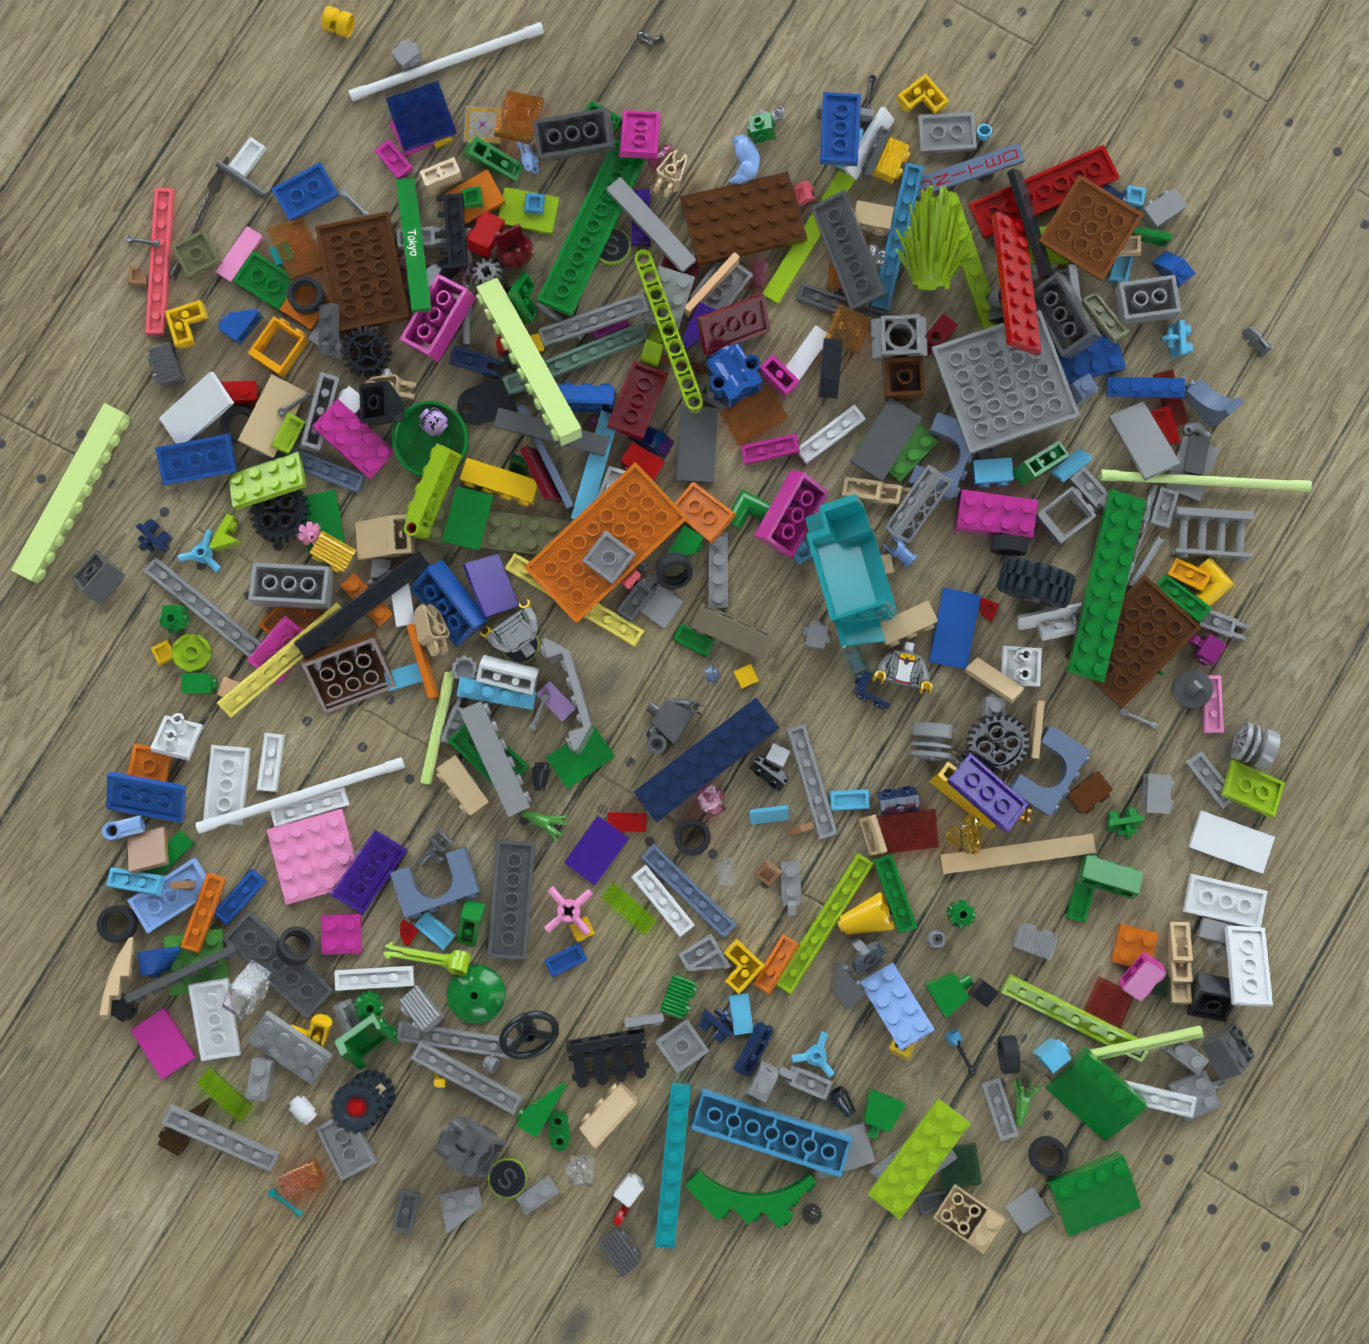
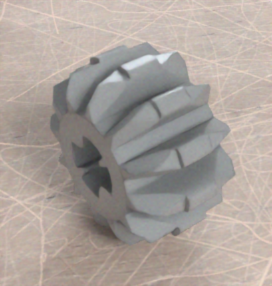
[471,258,503,287]

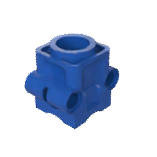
[706,344,763,410]

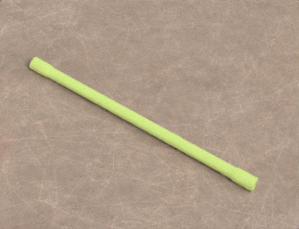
[1099,469,1312,492]

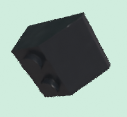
[359,380,404,426]
[1187,972,1235,1022]

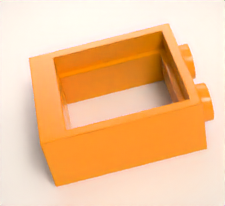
[248,316,309,378]

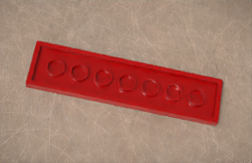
[968,145,1120,239]
[992,212,1041,355]

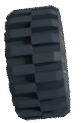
[997,557,1076,608]

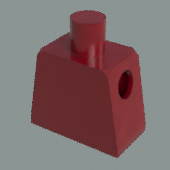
[925,313,958,358]

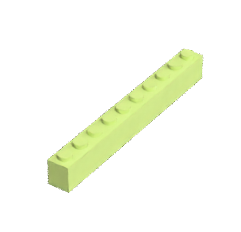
[476,278,582,446]
[11,403,130,583]

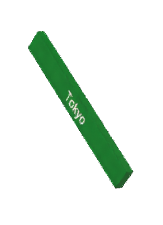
[396,178,431,313]

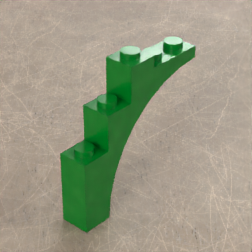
[685,1168,817,1228]

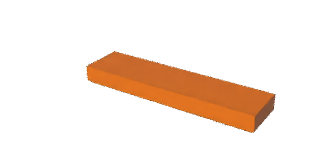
[407,623,440,699]
[180,872,227,953]

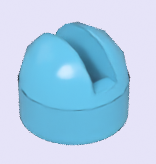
[976,124,992,141]

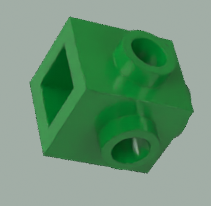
[747,112,776,144]
[159,605,190,634]
[946,899,976,929]
[353,991,384,1020]

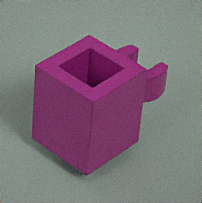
[1187,634,1227,666]

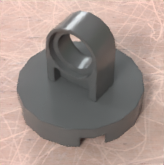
[1173,670,1213,708]
[850,936,888,975]

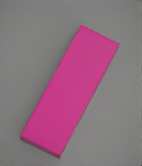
[741,433,800,465]

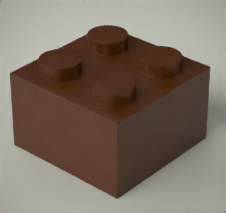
[882,357,925,402]

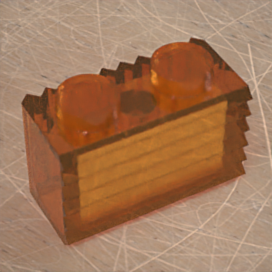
[277,1158,325,1200]

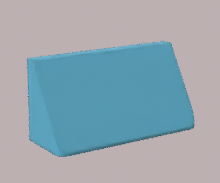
[749,805,789,825]

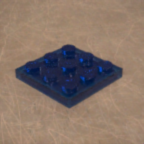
[385,81,457,152]

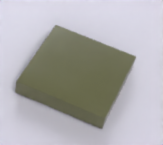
[171,229,223,280]

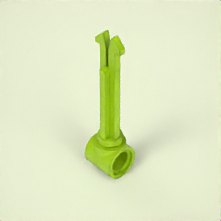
[383,942,471,976]

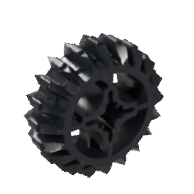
[340,326,393,378]

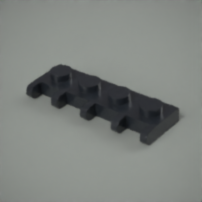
[436,193,468,271]

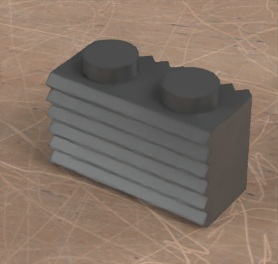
[147,342,185,388]
[598,1226,642,1277]

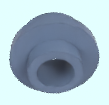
[705,665,720,684]

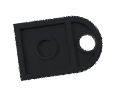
[457,376,518,425]

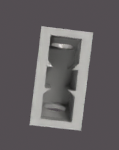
[745,1060,779,1103]

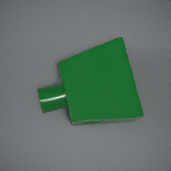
[923,972,974,1018]
[863,1087,906,1139]

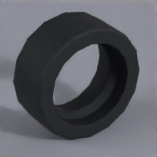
[287,276,325,315]
[220,405,252,444]
[991,534,1028,556]
[655,552,693,589]
[674,819,711,856]
[96,905,138,943]
[276,926,316,966]
[997,1035,1021,1074]
[1028,1136,1068,1176]

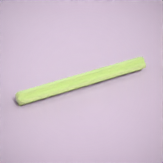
[420,672,454,785]
[1091,1026,1204,1060]

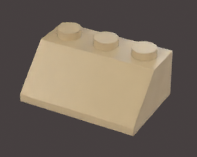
[579,1082,638,1149]

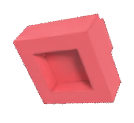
[793,181,816,206]
[620,569,641,590]

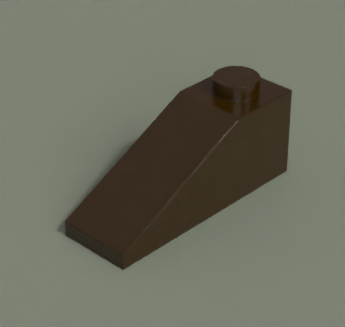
[157,1098,213,1156]

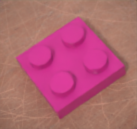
[321,913,362,955]

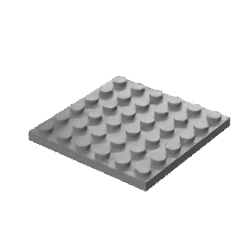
[931,310,1080,455]

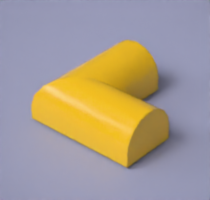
[897,74,949,114]
[165,300,208,349]
[1194,556,1235,606]
[723,939,765,994]
[291,1014,332,1048]

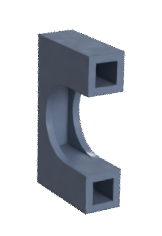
[908,412,975,502]
[1010,726,1091,816]
[390,847,481,919]

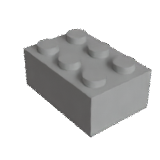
[1113,275,1181,325]

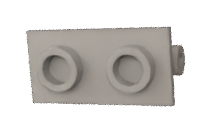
[333,998,360,1035]

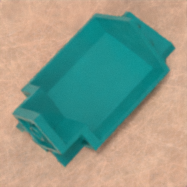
[805,494,898,647]

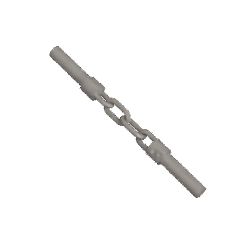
[462,228,473,346]
[1126,484,1159,587]

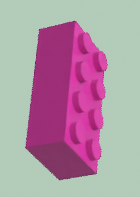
[400,274,476,362]
[754,470,829,558]
[953,489,1038,541]

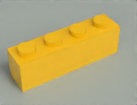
[460,458,539,507]
[929,761,996,830]

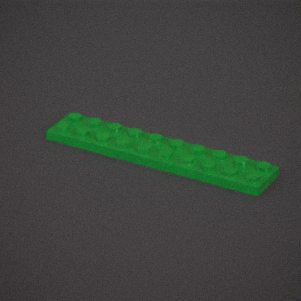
[537,139,647,317]
[1066,489,1146,683]

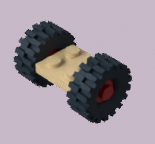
[330,1070,396,1134]

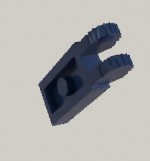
[449,345,505,378]
[732,1021,774,1077]

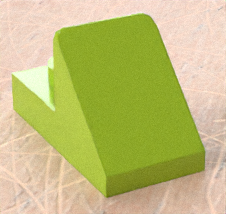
[640,326,671,369]
[209,513,242,552]

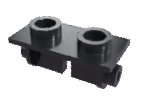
[749,755,790,791]

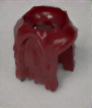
[494,223,534,269]

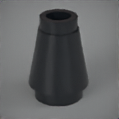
[532,762,551,791]
[830,1086,856,1117]

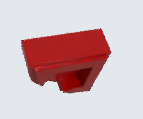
[979,597,999,623]
[400,919,419,946]
[613,1204,630,1226]

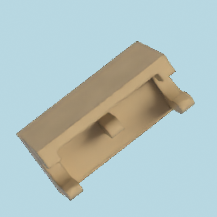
[419,157,464,198]

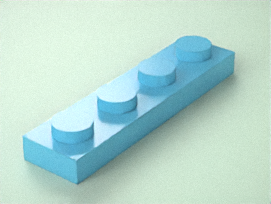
[456,677,536,710]

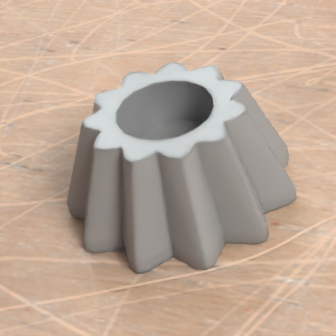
[450,655,478,679]

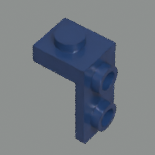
[853,670,891,710]

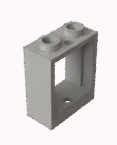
[1035,486,1096,547]

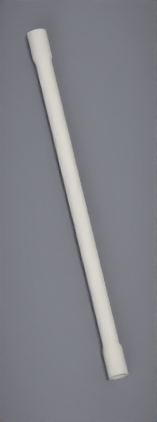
[349,22,544,101]
[196,757,405,834]

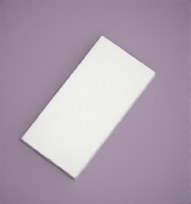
[159,372,234,444]
[203,745,251,825]
[1188,811,1275,874]
[1182,874,1268,928]
[1224,926,1273,1007]
[188,978,242,1061]

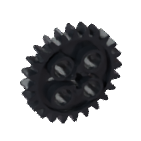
[249,489,311,544]
[965,712,1029,773]

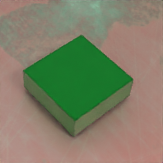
[462,186,484,209]

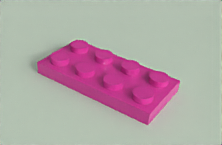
[312,399,394,480]

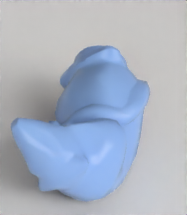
[729,135,760,184]

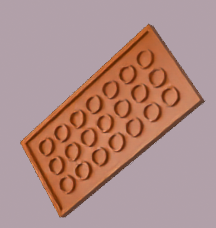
[524,462,688,624]

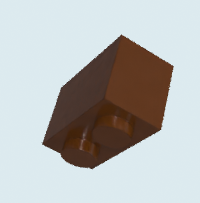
[1066,771,1113,814]

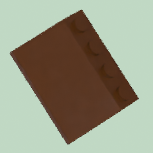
[301,629,396,714]

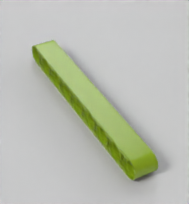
[634,249,703,413]

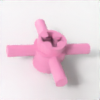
[544,886,594,935]

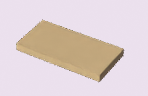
[238,374,306,459]

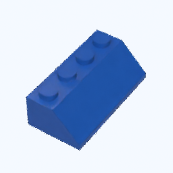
[539,382,615,413]
[410,560,489,647]

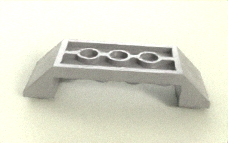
[540,638,594,755]

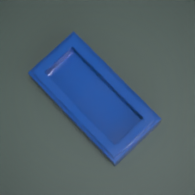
[544,942,587,978]

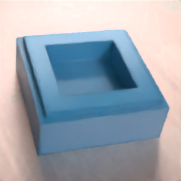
[524,193,545,215]

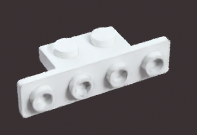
[1017,602,1082,641]

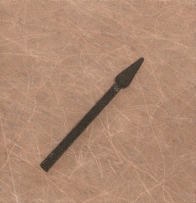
[168,157,229,281]

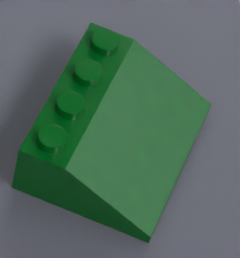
[1045,1046,1148,1141]
[1045,1151,1141,1237]

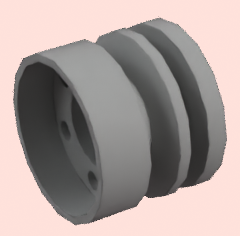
[1231,721,1280,770]
[910,722,953,761]

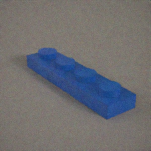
[1106,377,1185,399]

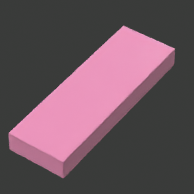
[215,226,264,284]
[1202,675,1224,733]

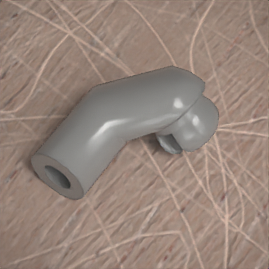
[758,106,785,123]
[1183,422,1212,438]

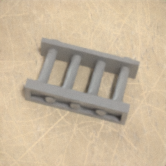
[1170,507,1254,563]

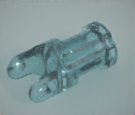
[841,645,868,675]

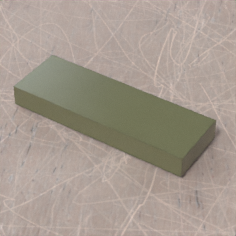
[1081,291,1130,345]

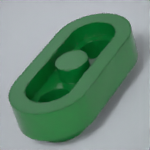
[548,1110,570,1151]

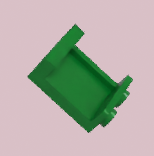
[335,1013,399,1071]

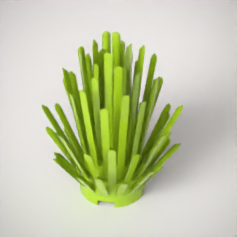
[895,185,973,290]

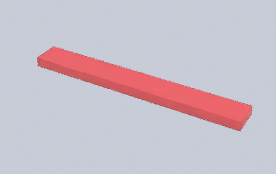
[145,188,175,336]

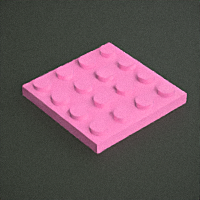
[267,809,354,905]

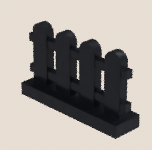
[566,1028,650,1088]

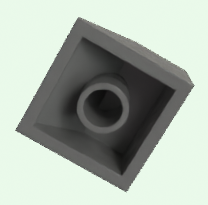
[72,550,125,604]

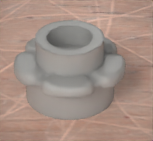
[927,929,946,949]
[482,1054,500,1074]

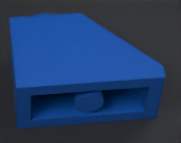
[1151,251,1196,289]
[218,309,263,346]
[138,947,180,978]

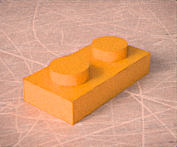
[1167,558,1212,592]

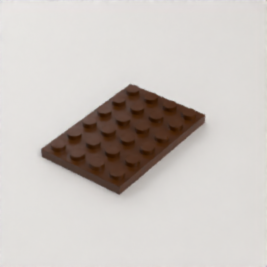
[680,172,807,267]
[315,211,411,334]
[1064,575,1202,709]

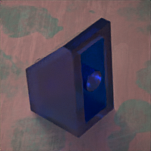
[629,426,675,458]

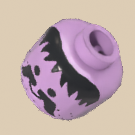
[419,408,448,436]

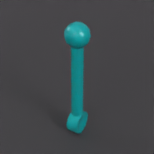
[268,1188,303,1217]

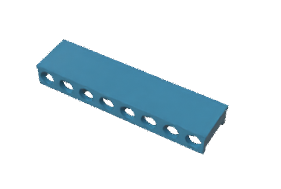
[691,1088,853,1177]

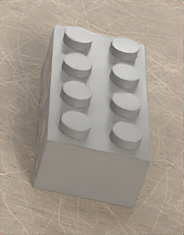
[248,563,335,610]

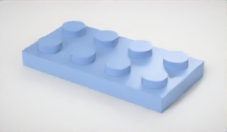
[127,858,206,933]
[860,963,935,1051]

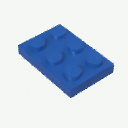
[272,162,340,223]

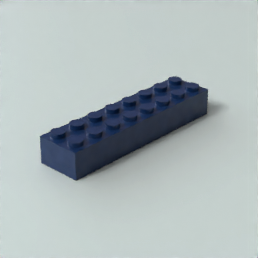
[633,698,779,823]

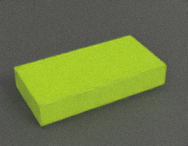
[270,412,305,455]

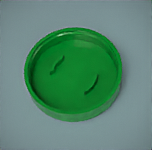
[392,401,470,477]

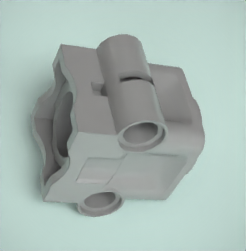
[871,314,927,361]

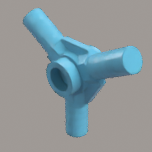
[178,529,221,573]
[792,1031,835,1077]

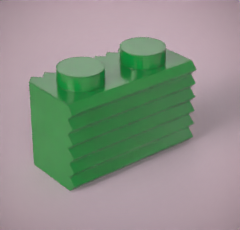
[660,973,698,1020]

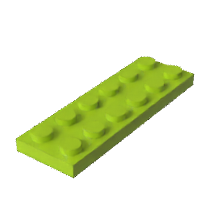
[868,1098,971,1219]

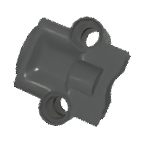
[435,1117,506,1179]

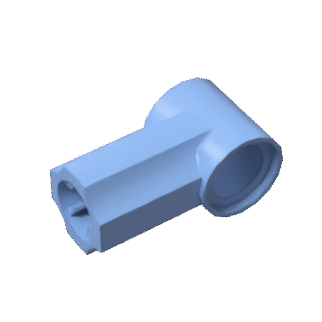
[102,815,146,840]

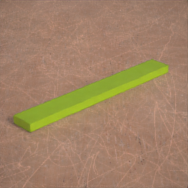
[762,170,855,305]
[776,853,874,995]
[1000,974,1150,1063]

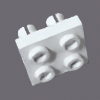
[1001,646,1042,687]
[150,713,203,761]

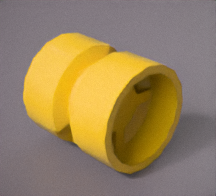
[321,5,355,38]

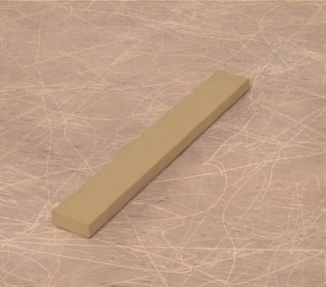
[940,834,1096,874]

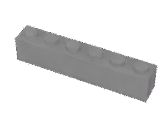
[460,701,532,817]

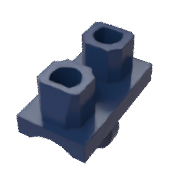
[136,518,173,553]
[698,1008,733,1043]

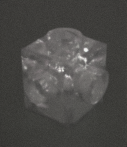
[565,1155,595,1186]

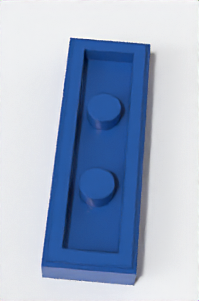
[214,869,268,926]

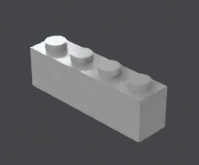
[299,372,339,453]

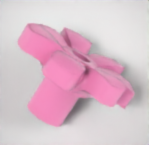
[297,522,322,545]

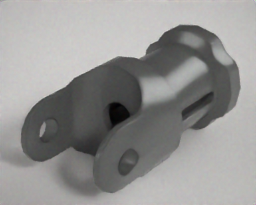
[1242,326,1274,358]

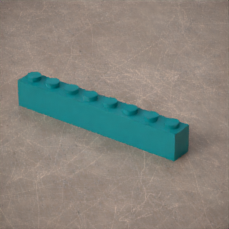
[655,1082,691,1249]

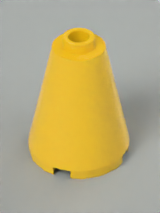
[838,892,894,935]

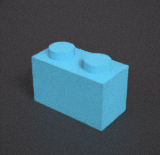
[970,457,1014,489]
[1033,1037,1071,1073]

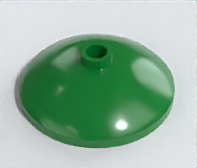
[447,965,506,1024]

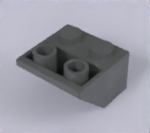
[831,961,865,1010]
[1201,1022,1255,1080]

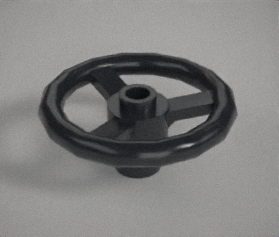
[499,1011,559,1059]

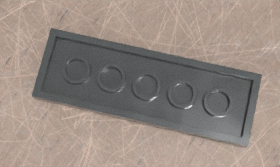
[811,190,887,311]
[487,840,536,960]
[222,910,335,1019]

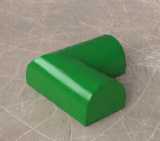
[507,271,538,324]
[729,489,771,531]

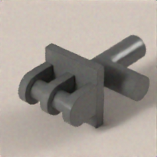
[689,383,726,410]
[417,828,454,866]

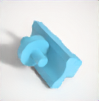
[1162,320,1193,358]

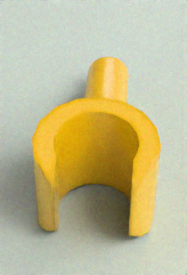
[434,1072,447,1088]

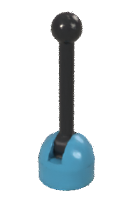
[944,1029,976,1075]

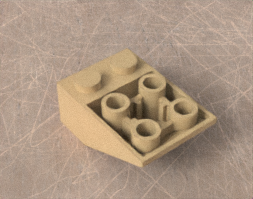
[355,514,415,560]
[933,1184,1005,1254]

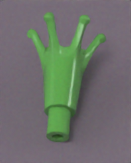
[522,810,567,842]
[1012,1078,1041,1126]

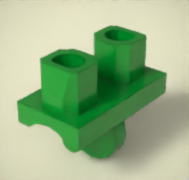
[1105,807,1144,840]

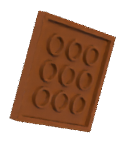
[1039,175,1144,281]

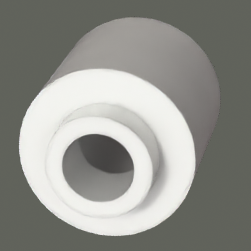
[289,1095,318,1126]

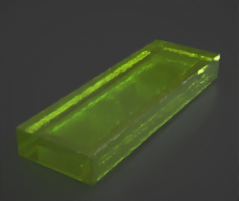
[601,882,657,935]
[196,1067,254,1122]

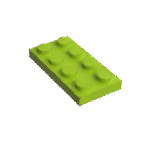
[228,452,306,510]

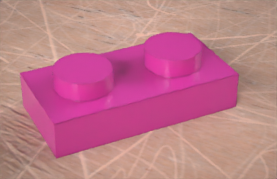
[375,139,413,179]

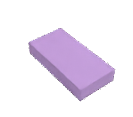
[536,681,576,722]

